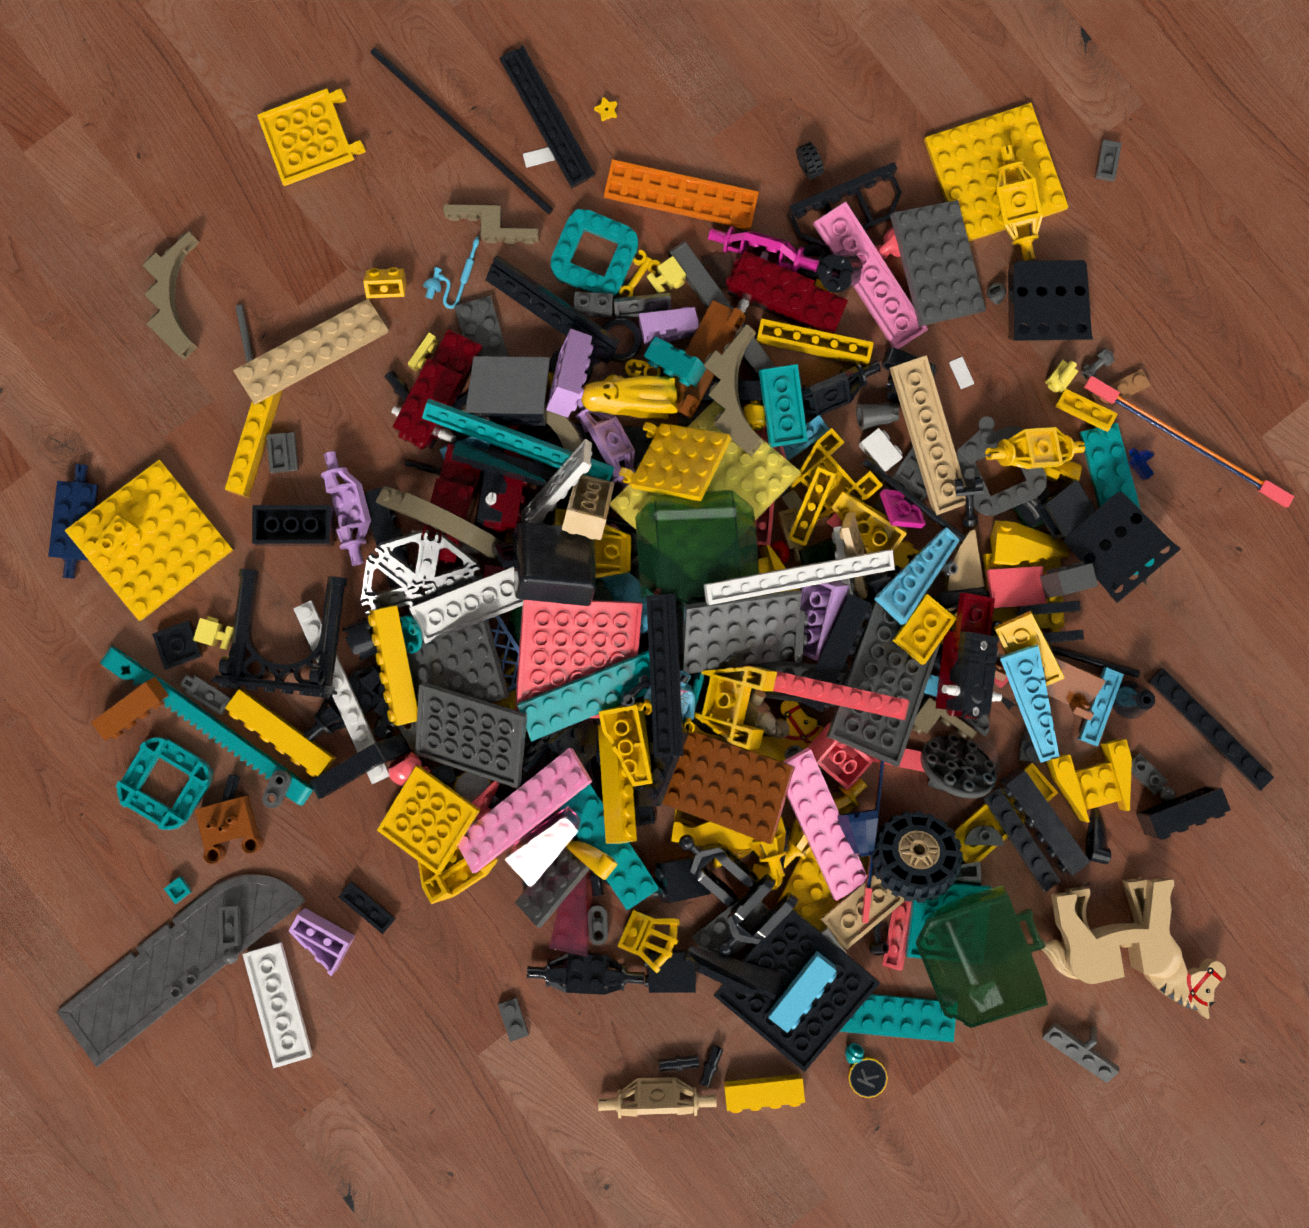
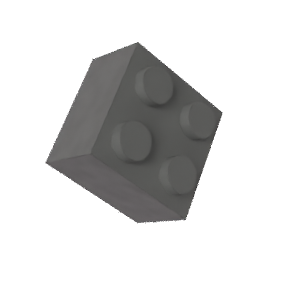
[1040,561,1098,598]

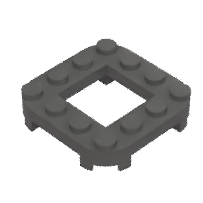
[956,426,1047,516]

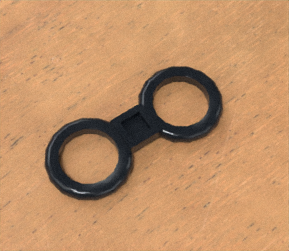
[550,317,642,387]

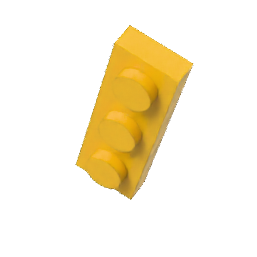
[1056,389,1118,432]

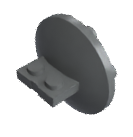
[920,734,997,798]

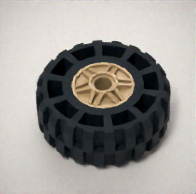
[872,811,963,903]

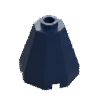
[838,809,879,857]

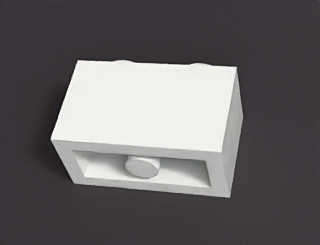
[858,428,903,472]

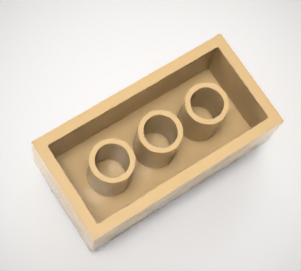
[562,474,614,540]

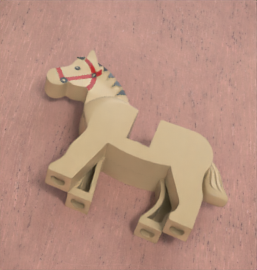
[1038,877,1226,1019]

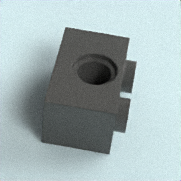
[574,292,613,319]

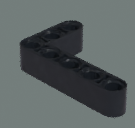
[310,734,411,799]

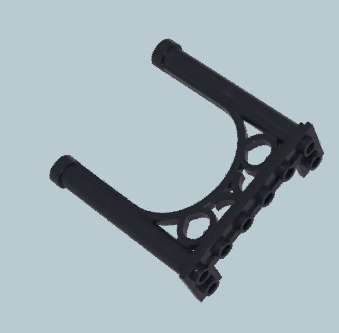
[211,569,348,698]

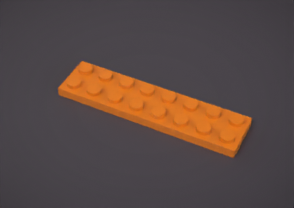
[604,159,759,230]

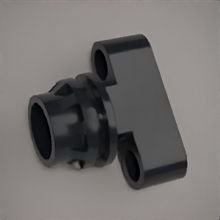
[881,347,937,405]

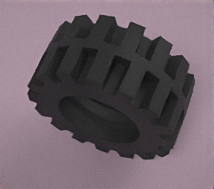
[796,142,824,180]

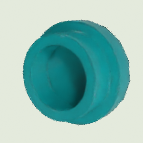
[845,1043,864,1064]

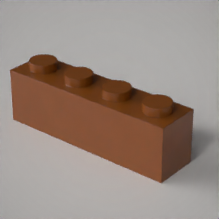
[91,677,169,741]

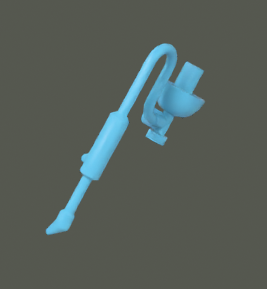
[423,236,479,309]

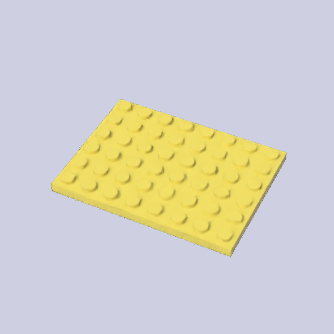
[610,401,801,581]

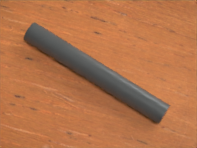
[235,305,254,362]

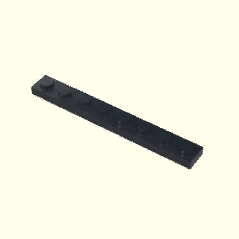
[1148,668,1274,791]

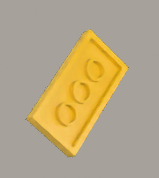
[994,611,1065,686]

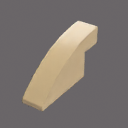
[944,530,984,612]

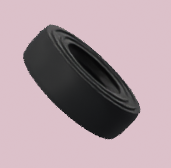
[798,244,829,280]

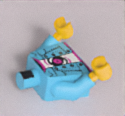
[637,670,695,733]

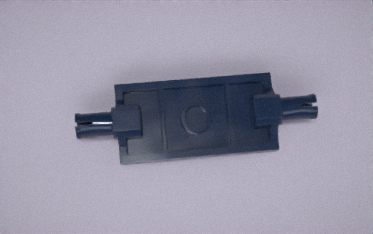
[48,464,99,579]

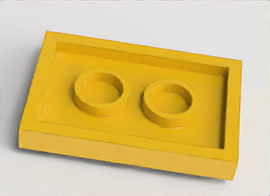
[892,594,957,665]

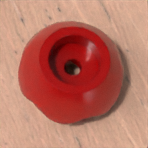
[770,541,790,564]

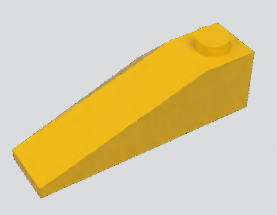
[832,491,907,553]
[990,520,1069,565]

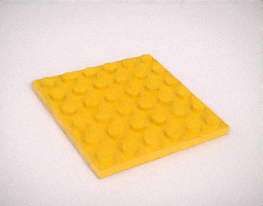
[924,103,1068,241]
[65,460,233,621]

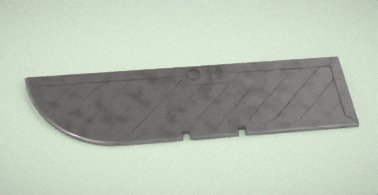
[57,874,306,1068]

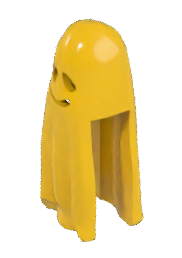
[581,376,678,420]

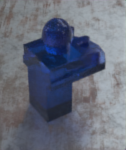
[1128,448,1155,480]

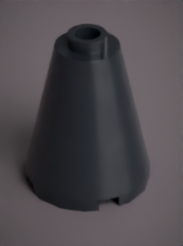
[1112,681,1155,719]

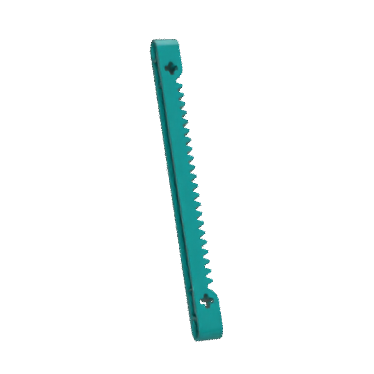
[100,646,314,806]

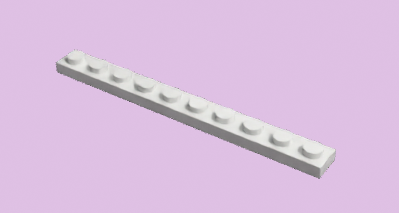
[704,550,895,605]
[294,601,389,784]

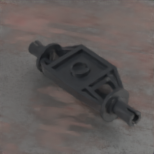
[801,360,881,417]
[304,663,385,742]
[527,952,645,995]

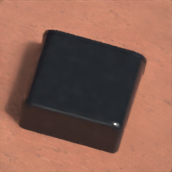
[1008,260,1093,341]
[1064,492,1181,603]
[512,522,596,606]

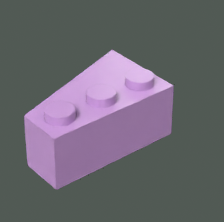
[639,307,699,347]
[289,908,355,976]

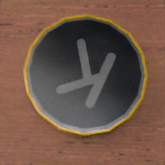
[848,1057,888,1098]

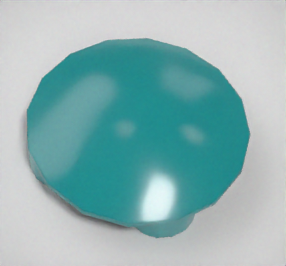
[399,615,422,654]

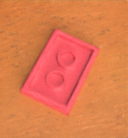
[986,566,1046,608]

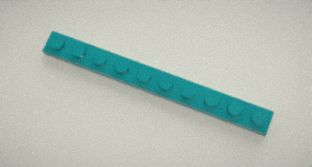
[422,399,614,481]

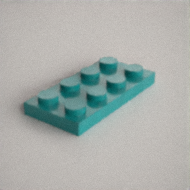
[759,364,808,447]

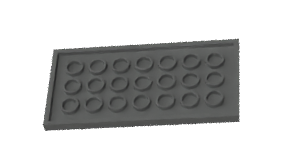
[826,590,942,767]

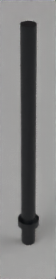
[862,458,966,542]

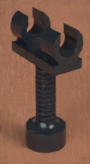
[954,476,983,527]

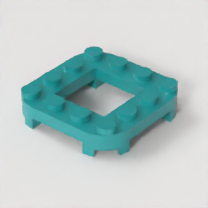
[551,209,638,296]
[116,737,214,830]

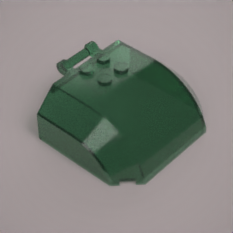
[635,489,759,614]
[916,885,1048,1028]

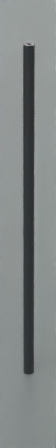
[371,48,553,215]

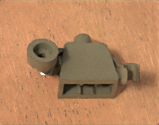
[744,689,790,739]

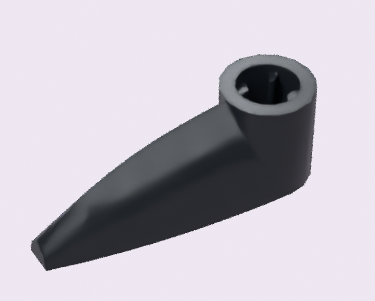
[1085,807,1111,865]

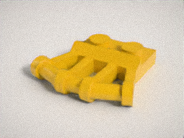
[618,910,680,973]

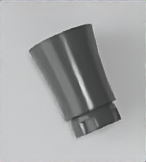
[856,403,899,430]

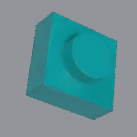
[164,876,193,904]

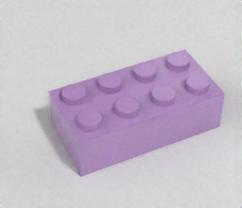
[546,329,593,417]
[800,581,849,661]

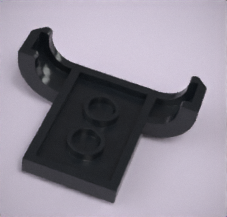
[547,718,601,770]

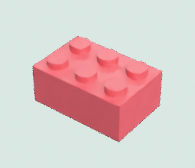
[807,722,874,790]

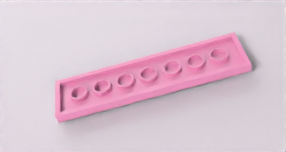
[813,202,928,349]
[458,748,592,873]
[782,748,867,901]

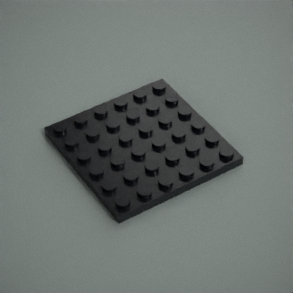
[713,909,880,1072]

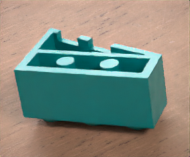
[644,336,707,387]

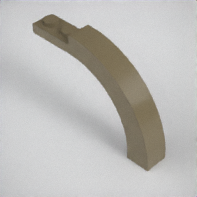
[461,400,584,452]
[376,485,505,561]

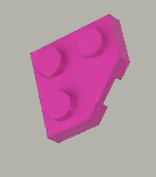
[880,489,926,528]

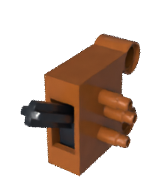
[194,774,264,864]

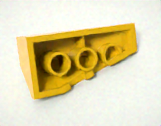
[599,702,653,786]

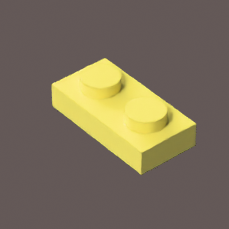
[408,333,438,372]

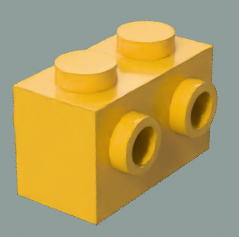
[363,267,407,298]

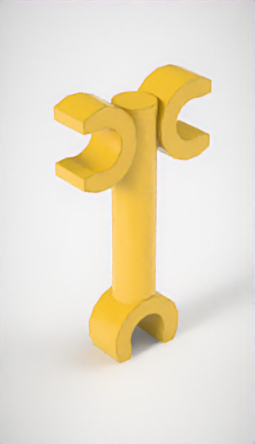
[619,250,661,297]

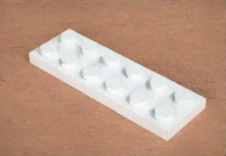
[520,439,592,524]
[410,566,523,644]
[243,942,313,1068]

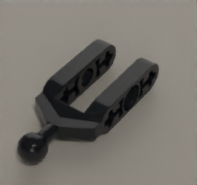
[991,601,1085,643]
[679,834,759,907]
[718,874,798,956]

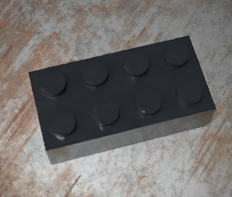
[252,505,335,546]
[1136,786,1231,840]

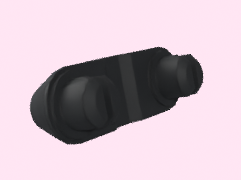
[935,587,989,609]

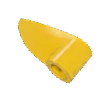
[563,840,618,880]

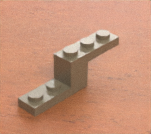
[443,204,539,245]
[912,697,977,739]

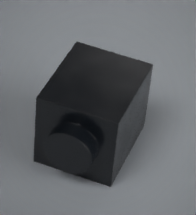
[432,764,459,785]

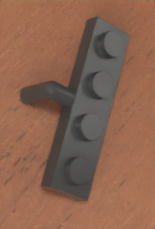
[1042,1022,1120,1083]

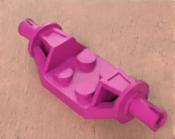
[708,226,820,273]

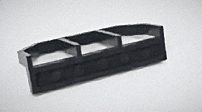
[787,162,902,248]

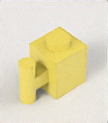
[647,256,686,294]
[1045,360,1078,393]
[193,616,233,650]

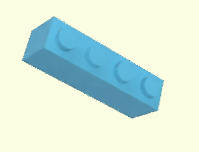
[768,951,837,1033]

